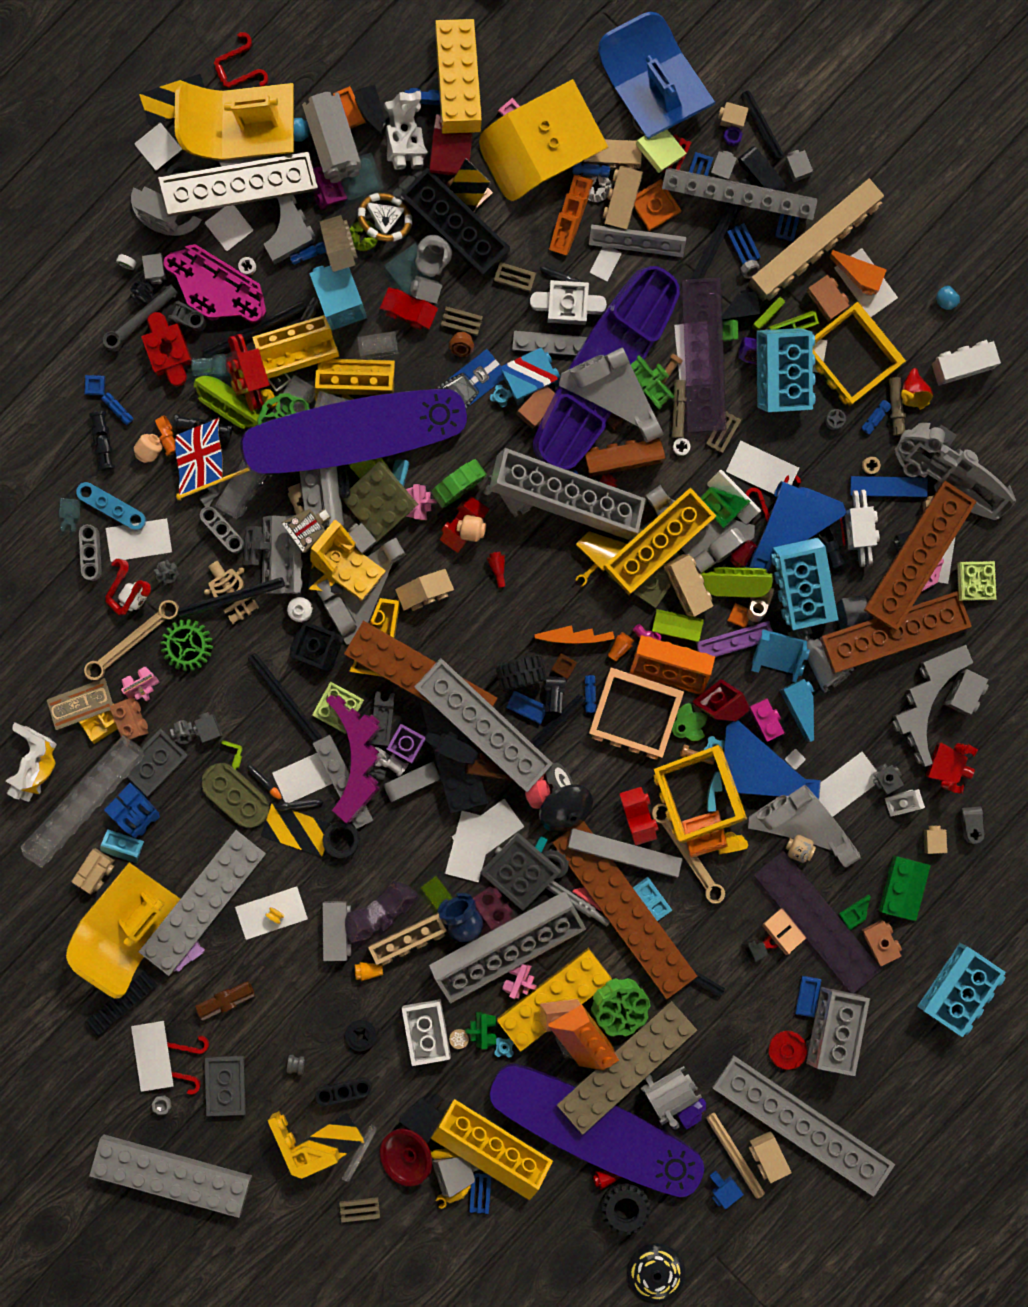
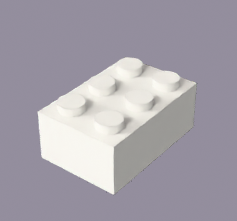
[932,340,1001,386]
[402,999,451,1066]

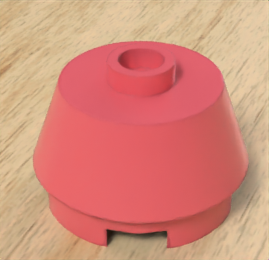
[525,773,554,809]

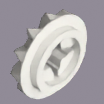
[585,175,611,202]

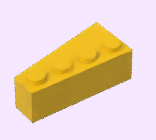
[350,598,400,677]

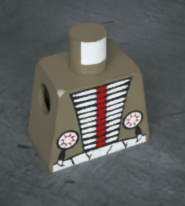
[282,509,331,554]

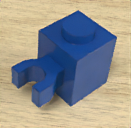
[710,1170,744,1209]

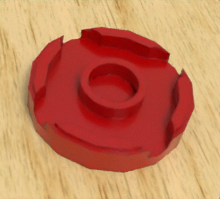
[769,1031,807,1070]

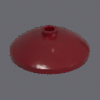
[380,1129,432,1186]

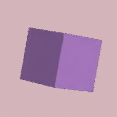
[387,724,426,763]

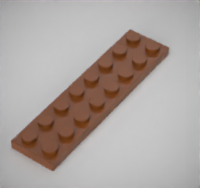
[863,481,977,631]
[820,591,972,674]
[344,620,497,707]

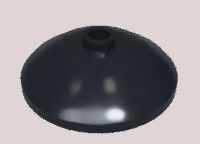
[539,784,593,832]

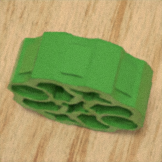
[257,393,310,425]
[431,459,487,508]
[591,978,651,1037]

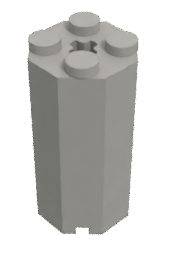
[302,92,362,183]

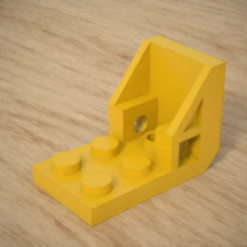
[310,520,386,601]
[268,1111,341,1179]

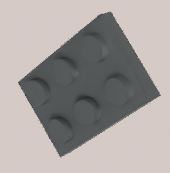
[120,728,189,797]
[205,1056,246,1116]

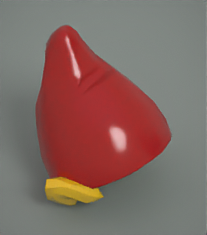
[901,368,933,410]

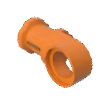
[155,415,176,456]

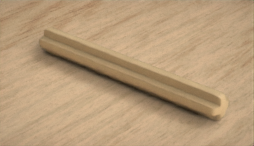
[706,1113,765,1199]

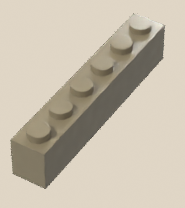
[320,215,358,272]

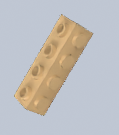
[368,913,447,966]

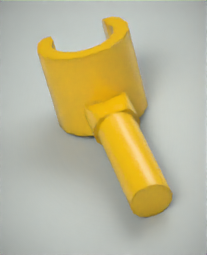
[576,563,598,586]

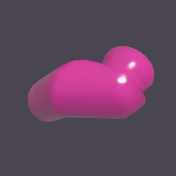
[633,624,661,640]

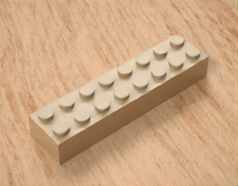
[748,178,884,302]

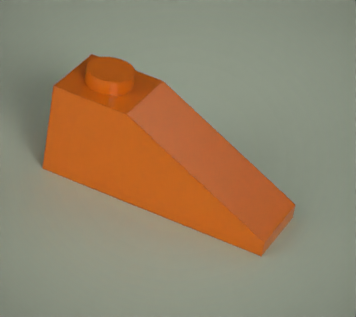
[830,250,886,295]

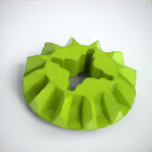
[350,221,378,251]

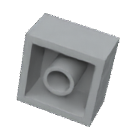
[943,669,989,715]

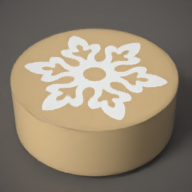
[449,1029,469,1049]

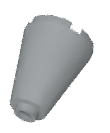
[807,638,854,693]

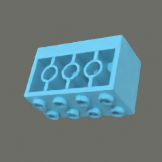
[309,265,367,331]
[757,328,815,412]
[771,538,838,630]
[917,943,1006,1037]

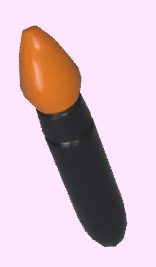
[247,765,282,799]

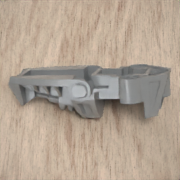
[894,423,1016,520]

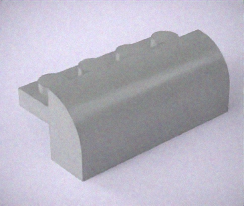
[299,466,344,529]
[262,515,303,594]

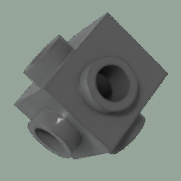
[873,763,904,794]

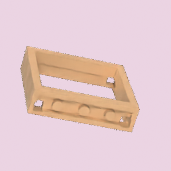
[589,668,684,760]

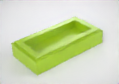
[752,297,785,332]

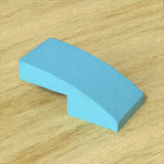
[707,772,722,812]
[633,877,672,921]

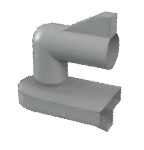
[200,485,219,507]

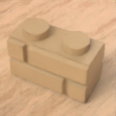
[71,848,114,894]

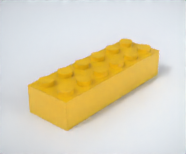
[435,19,482,133]
[604,487,716,595]
[497,948,612,1052]
[431,1099,553,1200]

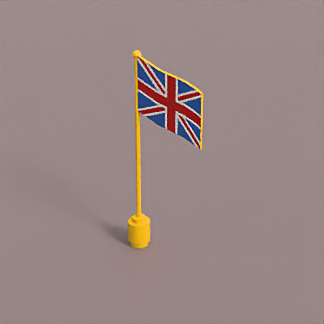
[175,418,250,500]

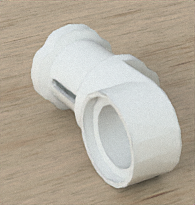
[375,747,409,777]

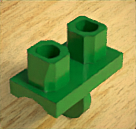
[465,1012,496,1049]

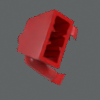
[925,742,978,794]

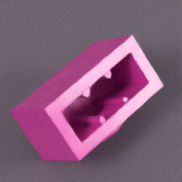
[749,699,784,742]

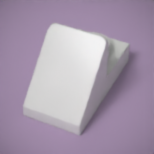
[885,789,925,817]

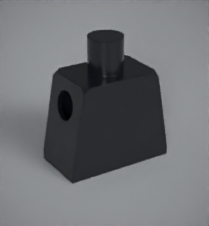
[399,1093,444,1143]

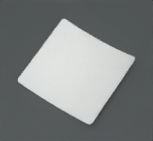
[135,123,182,170]
[205,205,253,251]

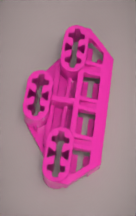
[164,244,267,324]

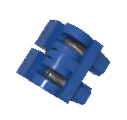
[104,783,160,838]

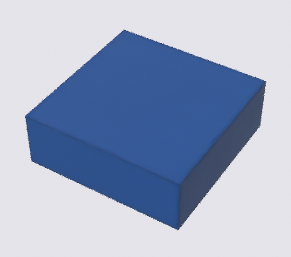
[85,375,106,396]

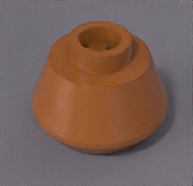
[448,332,474,357]

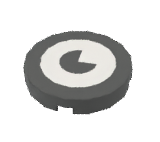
[546,762,573,792]

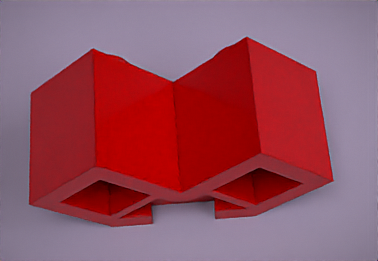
[380,287,438,330]
[440,496,490,553]
[619,787,659,846]

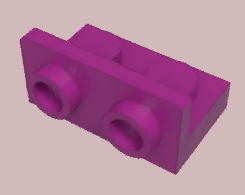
[313,166,347,210]

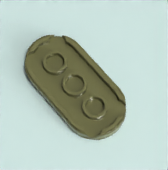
[202,763,269,827]

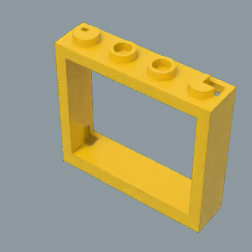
[813,302,906,407]
[653,745,747,843]

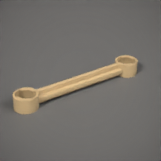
[84,600,179,680]
[652,804,725,903]

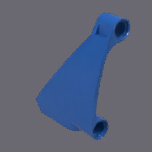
[745,481,847,572]
[723,720,821,799]

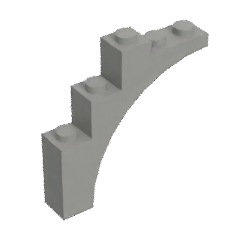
[892,645,973,767]

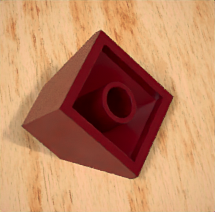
[692,679,751,721]

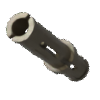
[889,377,906,436]
[672,380,687,438]

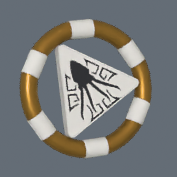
[358,193,412,242]

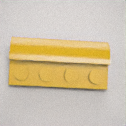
[252,315,339,379]
[315,359,395,396]

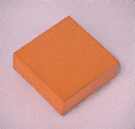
[727,603,749,628]

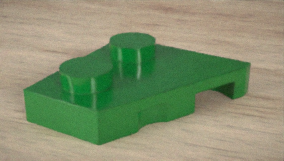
[701,487,751,528]

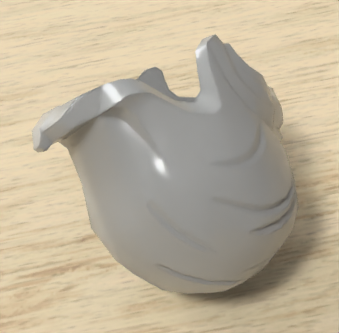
[415,235,452,277]

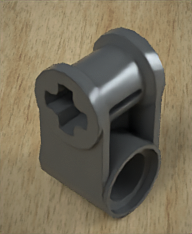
[168,300,207,332]
[960,806,984,844]

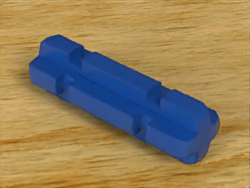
[572,163,610,177]
[290,242,326,264]
[101,393,133,425]
[861,400,891,434]
[585,675,596,713]

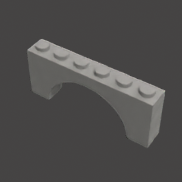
[218,156,315,265]

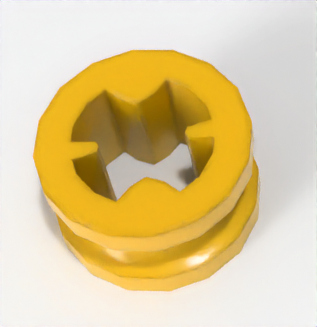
[265,907,285,924]

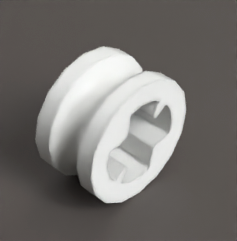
[238,257,256,276]
[673,438,690,456]

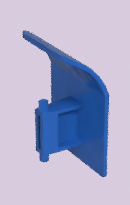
[598,12,715,139]

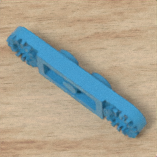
[76,482,146,530]

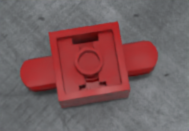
[141,312,193,386]
[225,334,270,411]

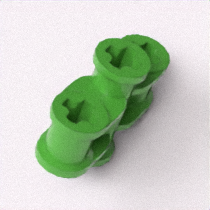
[631,355,674,409]

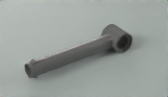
[103,285,178,352]

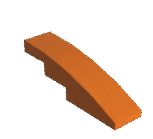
[549,174,594,255]
[534,626,615,644]

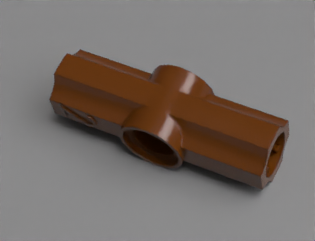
[195,981,255,1021]

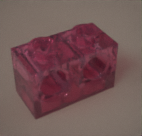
[473,885,513,931]

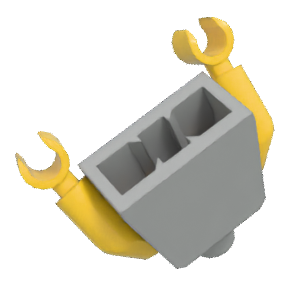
[430,1148,480,1209]

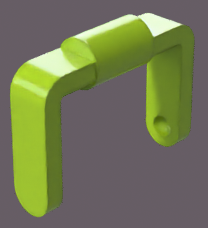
[221,740,242,770]

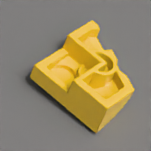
[576,531,627,571]
[79,704,118,744]

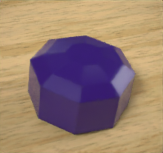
[723,126,743,146]

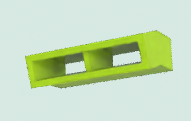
[767,311,819,330]
[652,609,703,642]

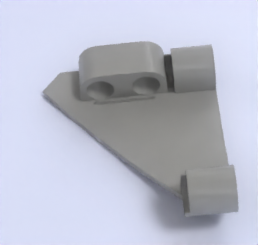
[559,347,664,443]
[645,485,755,573]
[316,538,406,645]
[748,785,861,868]

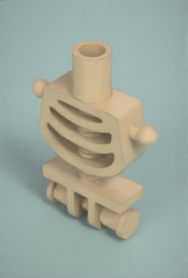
[204,561,259,624]

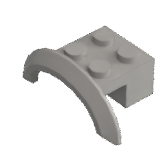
[131,186,202,236]

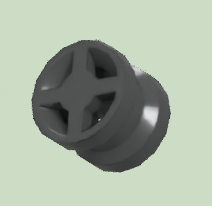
[825,409,846,430]
[287,1055,305,1076]

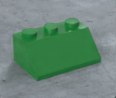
[879,855,931,921]

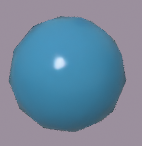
[294,118,310,142]
[936,286,960,310]

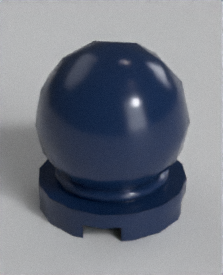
[438,893,483,943]

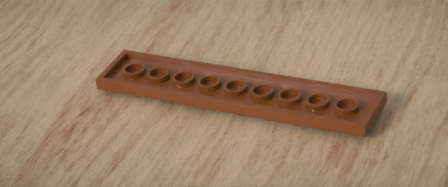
[552,821,697,999]

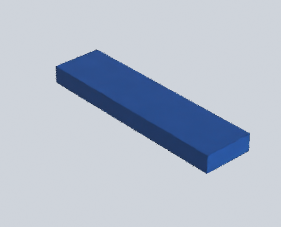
[850,476,928,497]

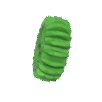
[161,619,213,671]

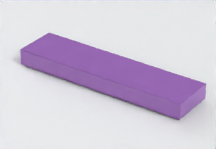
[696,621,773,657]

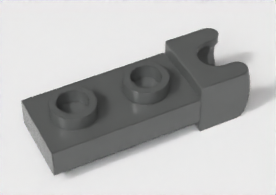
[370,691,395,746]

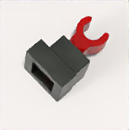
[742,935,778,962]

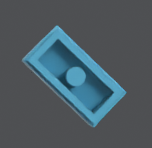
[392,460,409,487]
[100,829,144,863]

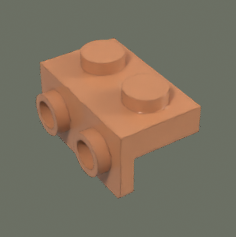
[110,698,148,742]

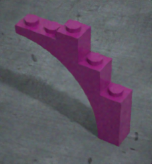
[326,695,382,823]

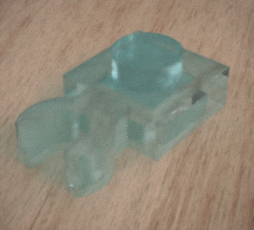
[59,498,81,532]

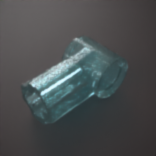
[191,354,231,376]

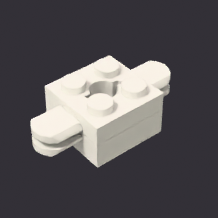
[530,280,607,325]
[845,490,879,567]

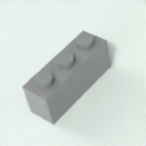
[323,901,351,961]

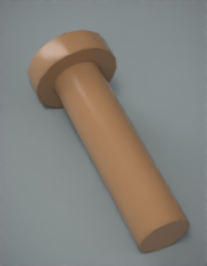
[662,354,683,383]
[680,745,715,765]

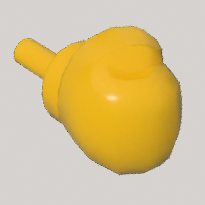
[260,389,277,408]

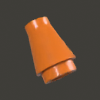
[608,632,634,661]

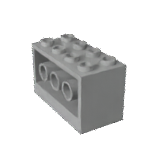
[806,987,870,1076]

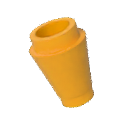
[354,962,383,981]

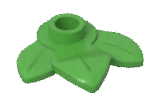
[672,703,708,741]

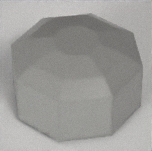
[740,260,760,279]
[152,1095,172,1115]

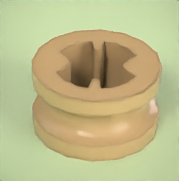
[862,457,881,474]

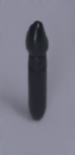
[540,266,582,282]
[276,799,323,811]

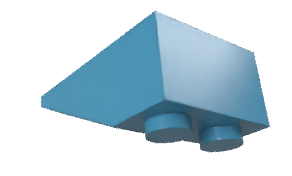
[779,679,814,742]

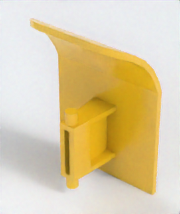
[479,79,609,201]
[175,83,294,161]
[66,862,180,998]

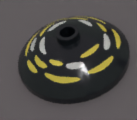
[627,1243,685,1302]

